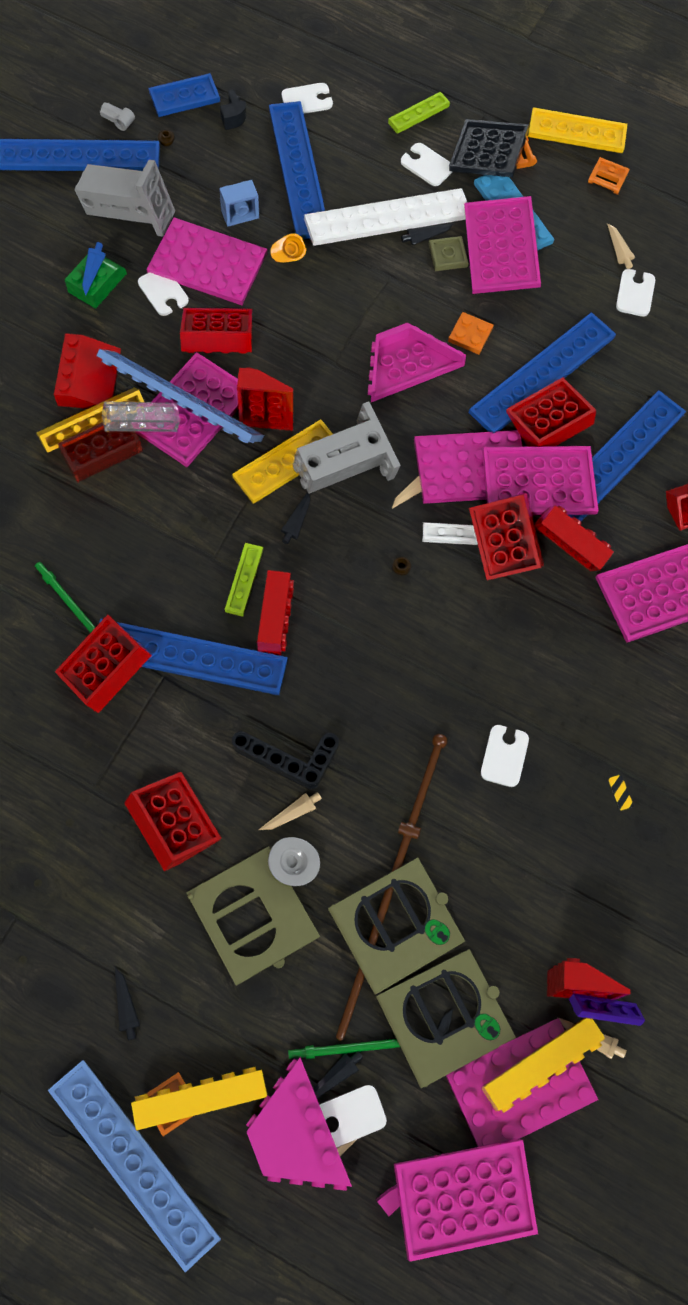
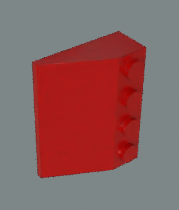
[180,308,252,354]
[54,333,121,409]
[237,367,293,431]
[506,377,596,447]
[469,493,544,580]
[55,615,152,713]
[124,772,222,871]
[547,958,630,1000]

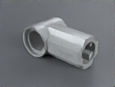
[100,102,135,131]

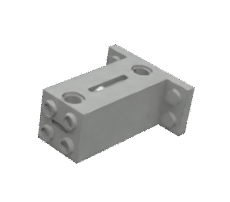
[75,160,175,237]
[293,402,401,494]

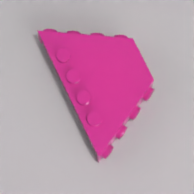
[368,323,466,402]
[246,1058,352,1190]

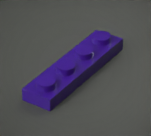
[569,994,645,1026]

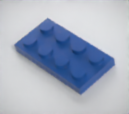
[149,73,220,117]

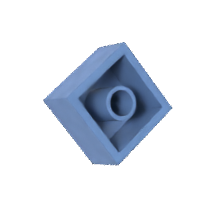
[219,180,259,227]

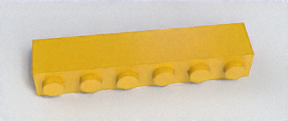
[37,387,147,452]
[481,1018,605,1113]
[131,1067,267,1130]

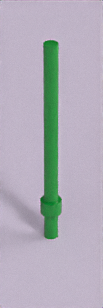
[35,562,96,633]
[288,1039,400,1059]

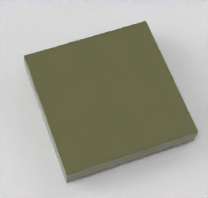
[429,236,469,271]

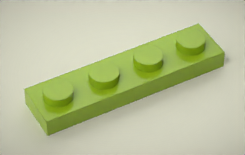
[388,92,450,134]
[225,543,263,617]

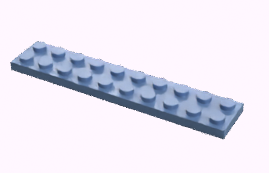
[97,349,264,443]
[48,1060,221,1272]

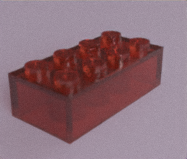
[57,413,143,483]

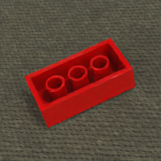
[534,505,614,572]
[257,570,294,656]

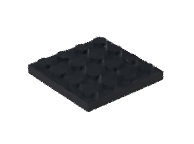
[449,119,529,178]

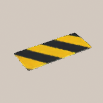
[608,775,634,810]

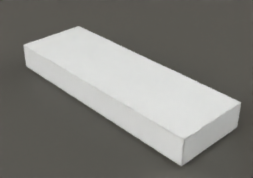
[422,522,478,545]

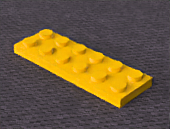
[528,107,628,153]
[232,419,333,504]

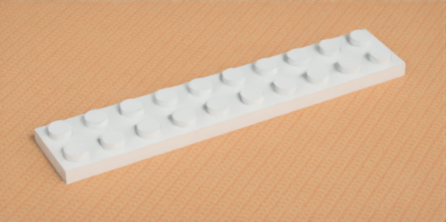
[304,188,468,246]

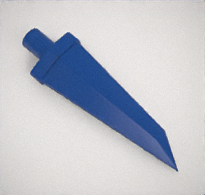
[82,242,106,296]

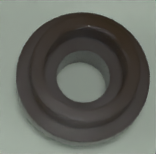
[158,130,174,146]
[392,557,411,575]

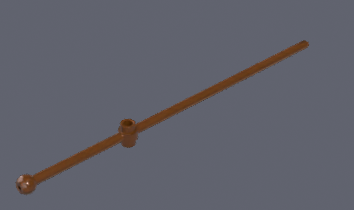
[336,734,448,1041]

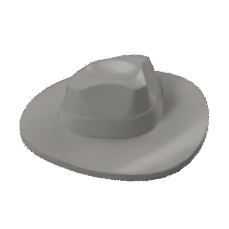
[268,837,320,886]

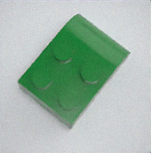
[65,254,127,309]

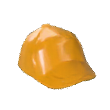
[270,233,306,262]

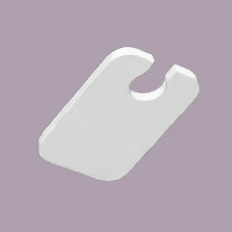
[282,83,333,114]
[401,143,452,186]
[616,269,655,316]
[138,273,189,316]
[481,725,529,787]
[320,1085,387,1148]

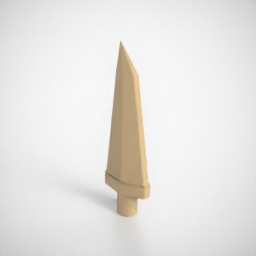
[607,224,635,269]
[392,476,421,509]
[259,792,322,830]
[557,1017,627,1059]

